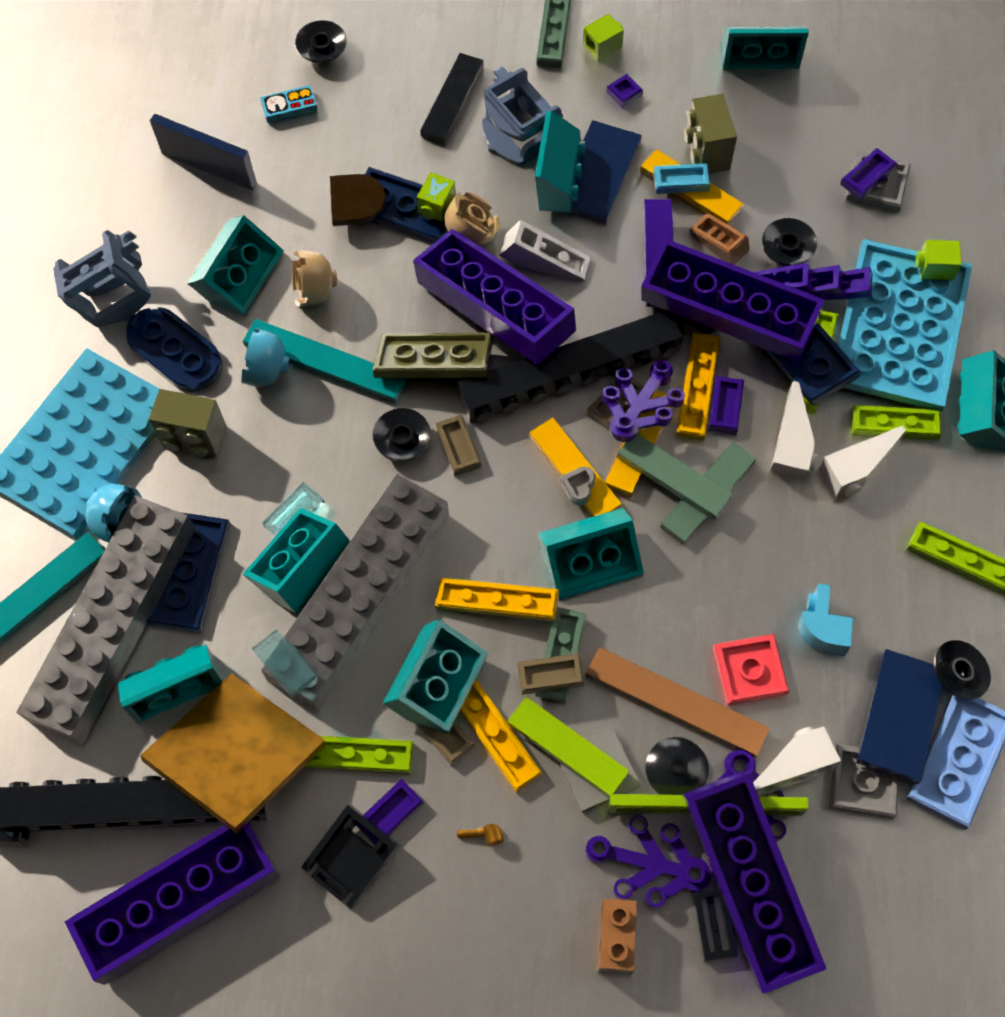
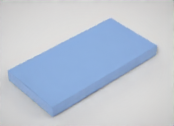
[906,695,1005,829]

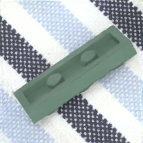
[535,607,586,703]

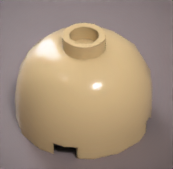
[444,192,500,246]
[292,251,337,307]

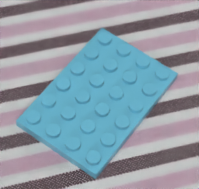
[838,239,973,412]
[0,348,159,539]

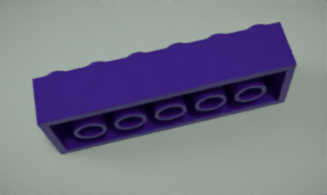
[413,229,576,365]
[641,238,825,362]
[682,771,827,994]
[64,821,280,985]

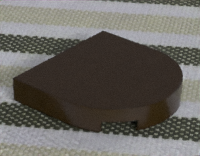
[330,174,386,226]

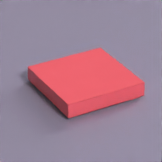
[713,634,789,706]

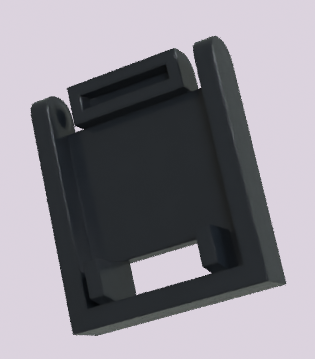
[301,805,401,909]

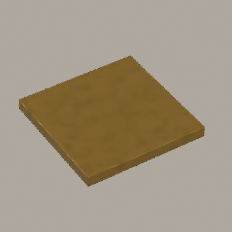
[141,673,325,834]

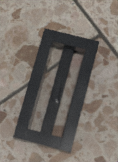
[692,889,738,961]

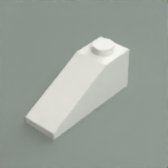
[499,220,590,282]
[770,381,818,479]
[819,426,906,498]
[753,726,841,796]

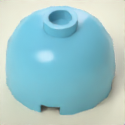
[241,328,290,387]
[85,483,142,543]

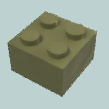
[684,94,737,174]
[148,389,227,457]

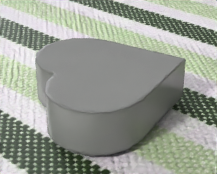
[559,466,596,505]

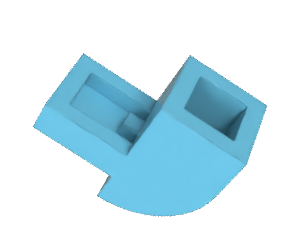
[798,583,853,656]

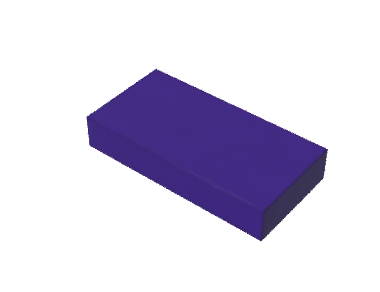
[840,148,897,200]
[708,376,744,435]
[356,779,424,846]

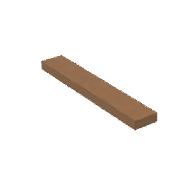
[585,647,770,758]

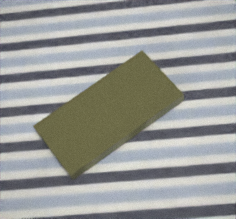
[372,333,493,378]

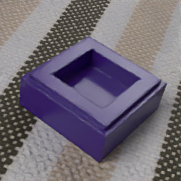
[606,74,643,109]

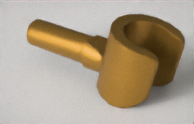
[457,824,504,846]

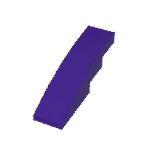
[644,199,673,307]
[755,263,873,300]

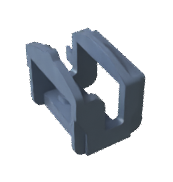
[482,66,563,166]
[53,230,151,327]

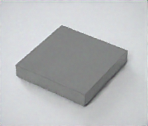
[846,152,911,212]
[558,728,641,813]
[830,744,899,819]

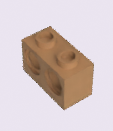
[598,898,637,975]

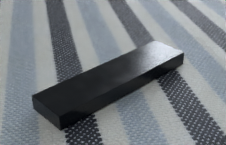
[420,53,484,144]

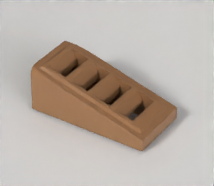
[689,213,750,265]

